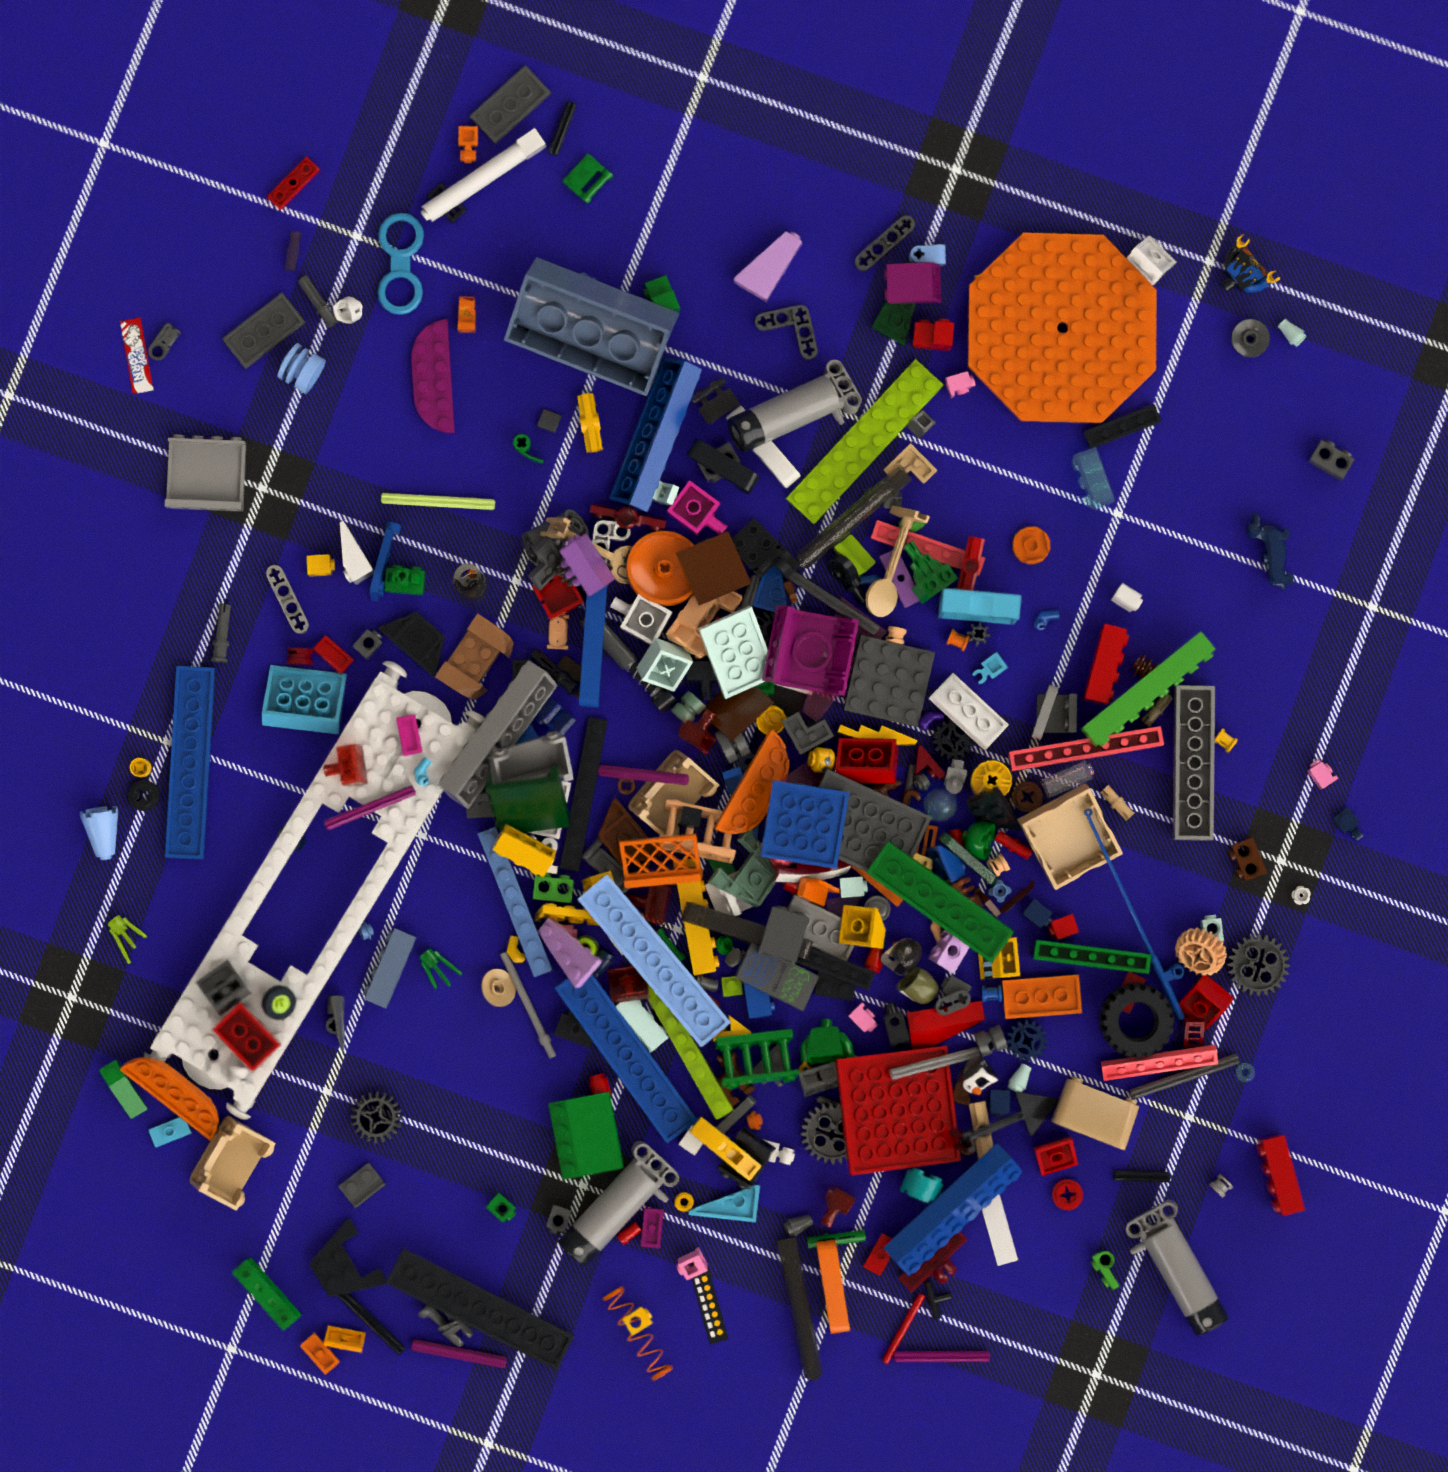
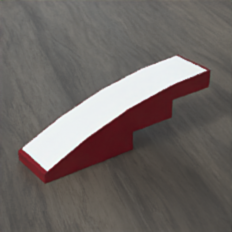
[774,860,853,883]

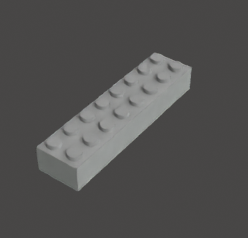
[438,660,558,809]
[1173,685,1215,841]

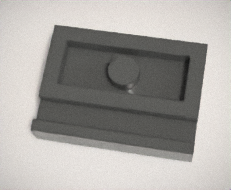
[338,1163,386,1208]

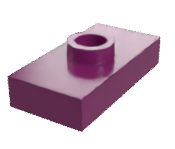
[641,1208,664,1248]

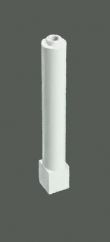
[421,128,546,222]

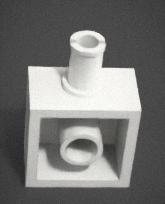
[610,594,673,645]

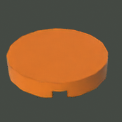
[1012,526,1050,565]

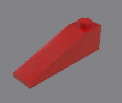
[906,1001,985,1050]

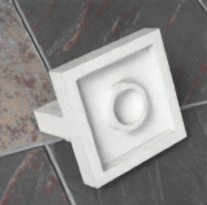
[1127,235,1176,285]
[705,871,754,921]

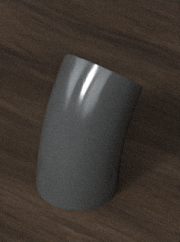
[522,509,589,566]

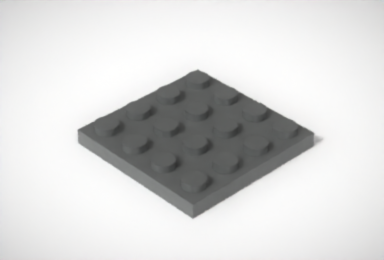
[843,635,935,727]

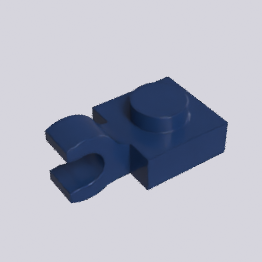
[1332,807,1363,841]

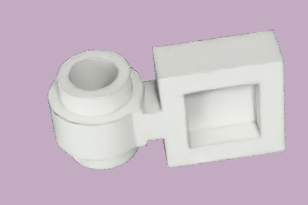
[763,1139,795,1165]

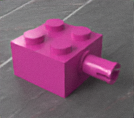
[667,480,728,536]

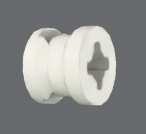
[228,1066,249,1084]

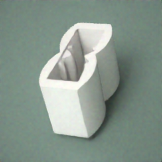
[1111,583,1143,612]

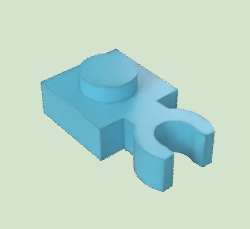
[972,652,1009,684]

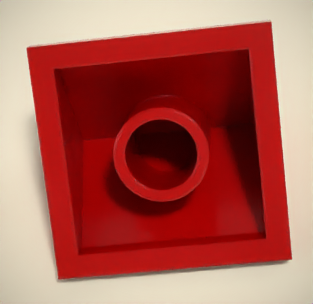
[1033,1136,1078,1176]

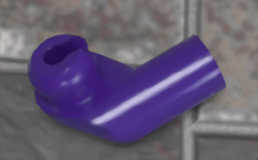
[918,711,944,731]

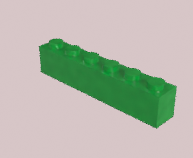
[1032,940,1151,974]

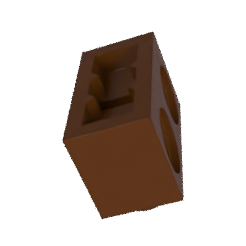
[1228,837,1267,882]

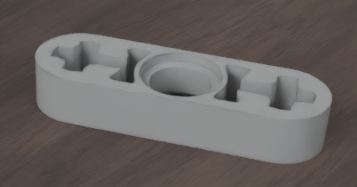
[1031,684,1059,740]

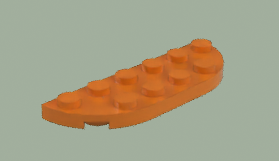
[713,730,789,834]
[120,1057,219,1141]

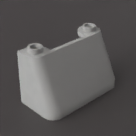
[490,731,574,783]

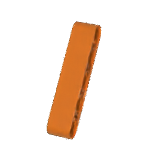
[816,1239,850,1334]

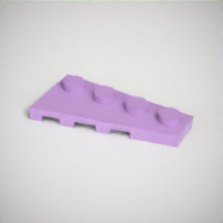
[537,918,602,988]

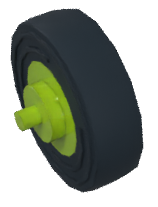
[262,985,296,1020]

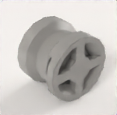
[1209,1174,1233,1198]

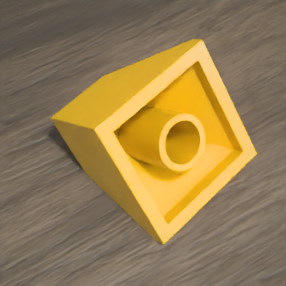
[839,905,886,949]

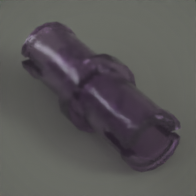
[284,231,302,272]

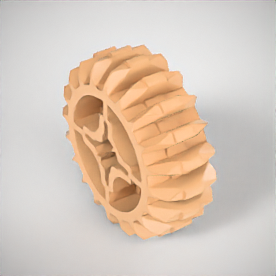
[1174,927,1227,976]

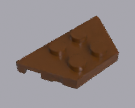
[597,798,662,866]

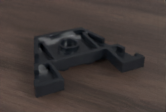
[309,1218,386,1297]

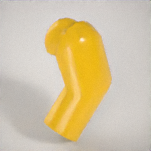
[507,936,525,963]

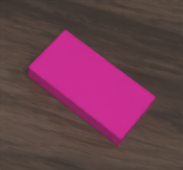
[396,714,423,756]

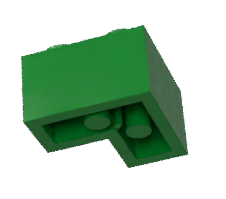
[643,275,680,314]

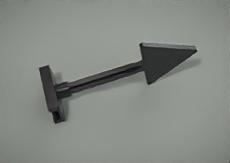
[948,1092,1058,1152]

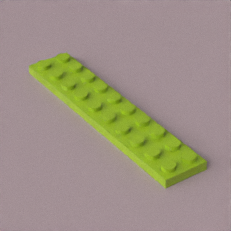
[786,359,943,525]

